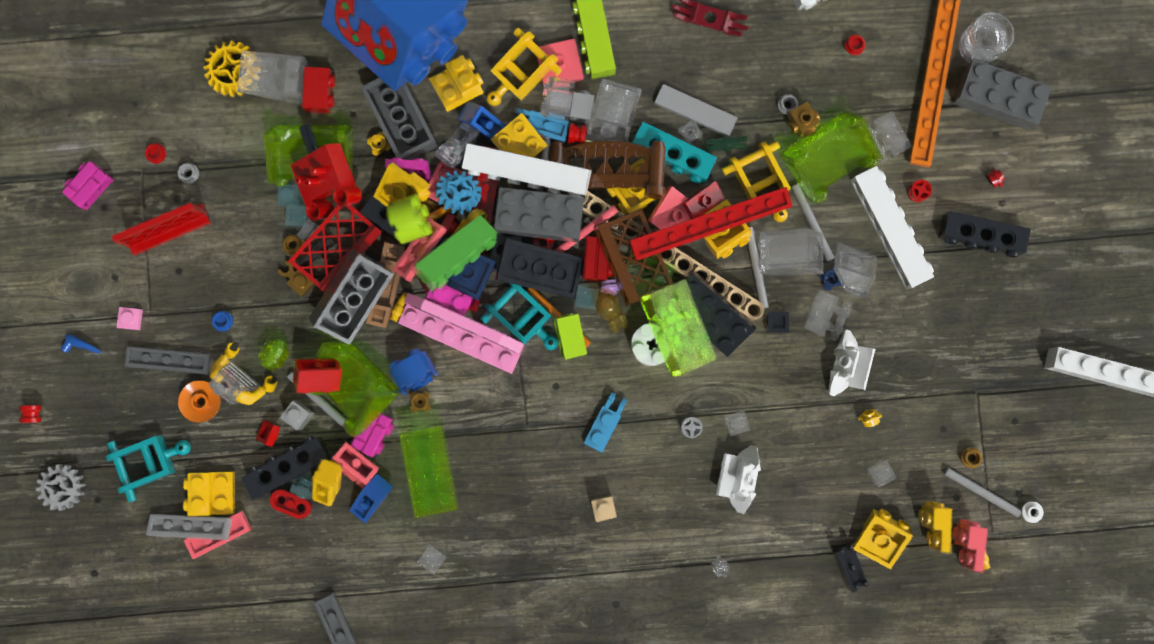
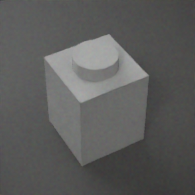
[570,91,594,124]
[280,401,315,430]

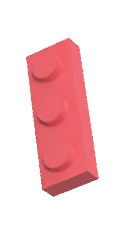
[392,218,446,282]
[184,511,252,559]

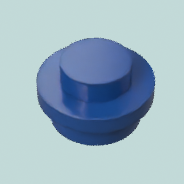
[212,311,233,332]

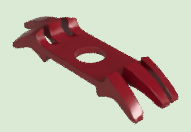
[672,0,749,37]

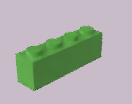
[415,215,497,291]

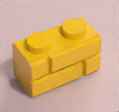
[312,460,342,506]

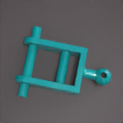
[480,283,559,350]
[105,435,191,503]

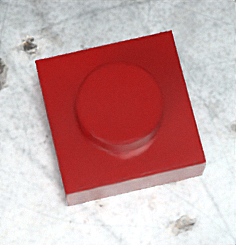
[441,213,458,238]
[256,420,280,447]

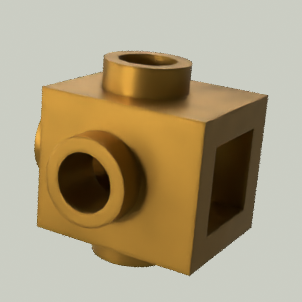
[787,101,820,138]

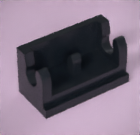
[832,542,869,593]

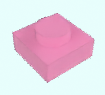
[116,307,143,330]

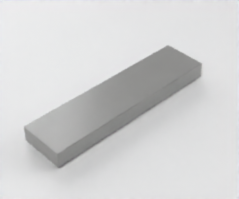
[654,84,738,137]
[146,514,232,540]

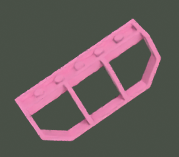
[398,293,525,374]

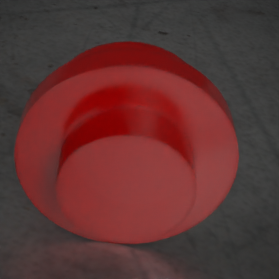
[845,35,866,56]
[145,143,167,164]
[986,168,1005,188]

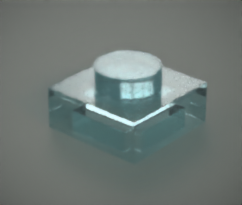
[278,185,300,207]
[285,205,308,228]
[575,286,599,311]
[290,477,312,500]

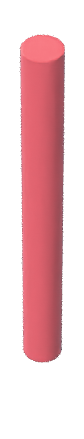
[554,205,618,253]

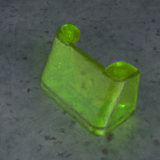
[780,112,883,204]
[263,125,354,186]
[310,341,399,437]

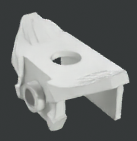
[828,329,875,396]
[716,445,761,514]

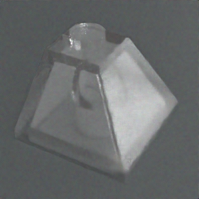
[834,242,877,298]

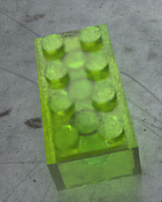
[640,280,717,377]
[399,426,459,518]

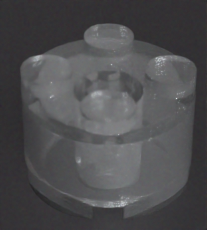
[540,76,576,121]

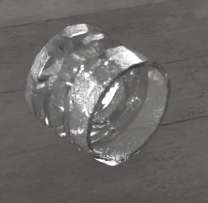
[958,12,1015,64]

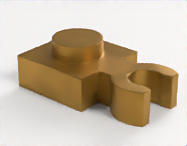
[278,261,315,297]

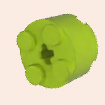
[387,194,433,244]

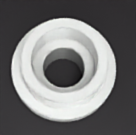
[1021,501,1043,523]

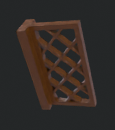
[594,209,674,306]

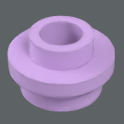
[600,280,619,296]

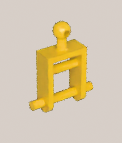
[487,28,562,106]
[721,141,791,222]

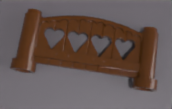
[544,141,666,199]

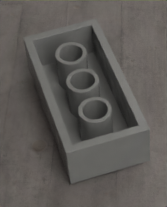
[953,59,1052,131]
[361,78,438,160]
[495,187,584,242]
[309,248,394,345]

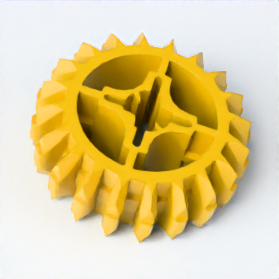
[203,41,261,97]

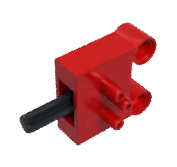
[290,124,362,221]

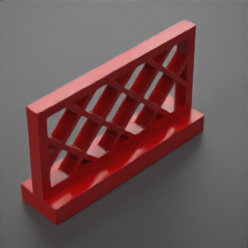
[111,203,211,256]
[288,205,382,293]

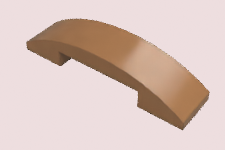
[366,242,405,328]

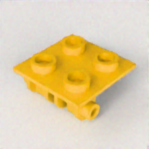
[491,113,548,158]

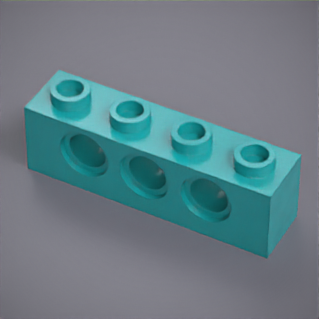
[632,122,717,184]

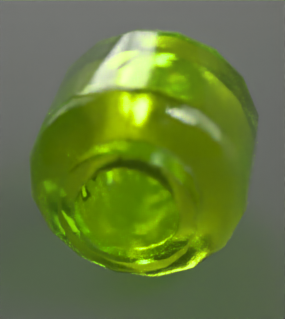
[258,339,290,371]

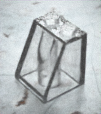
[586,78,642,142]
[758,228,823,276]

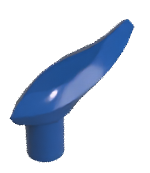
[60,334,101,354]

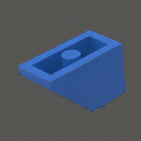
[457,102,506,142]
[349,474,393,523]

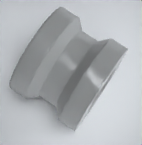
[680,417,703,438]

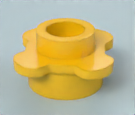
[367,132,391,156]
[858,409,882,427]

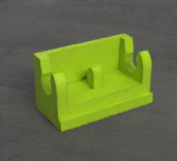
[552,313,587,360]

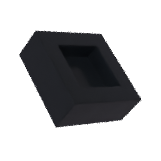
[767,312,789,333]

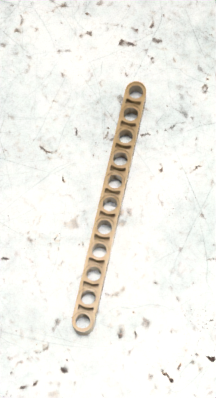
[582,191,764,321]

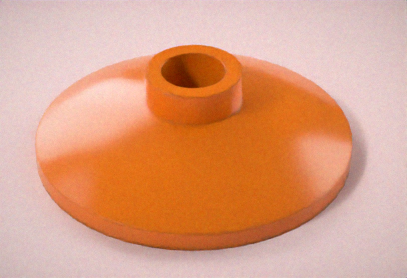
[178,381,221,423]

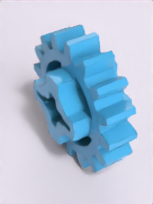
[435,171,482,214]

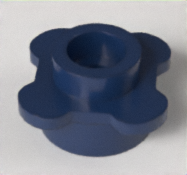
[819,267,843,291]

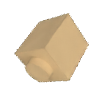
[591,495,617,522]

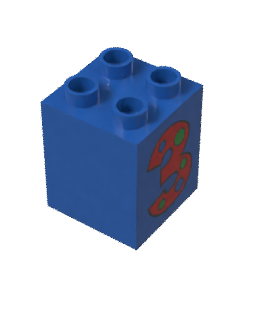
[321,0,468,91]

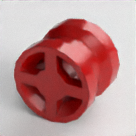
[568,123,587,144]
[907,179,932,203]
[19,405,42,423]

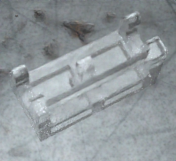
[434,123,480,168]

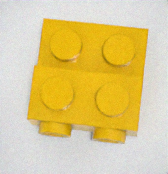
[429,55,483,112]
[606,158,655,215]
[374,163,431,207]
[703,199,751,259]
[183,472,235,516]
[919,501,952,553]
[853,509,913,569]

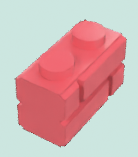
[332,442,379,489]

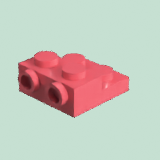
[952,519,987,572]

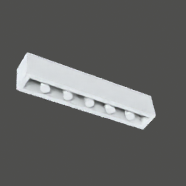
[462,144,592,197]
[850,166,934,290]
[1044,347,1154,397]

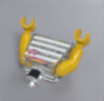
[209,343,278,405]

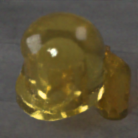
[595,293,628,333]

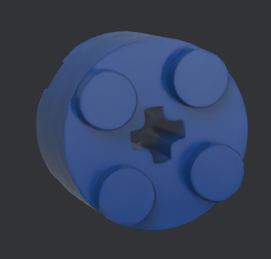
[389,349,439,395]

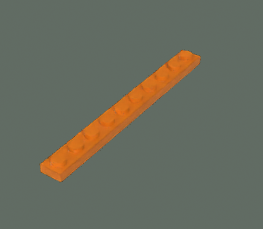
[908,0,960,168]

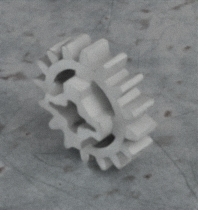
[36,464,85,511]

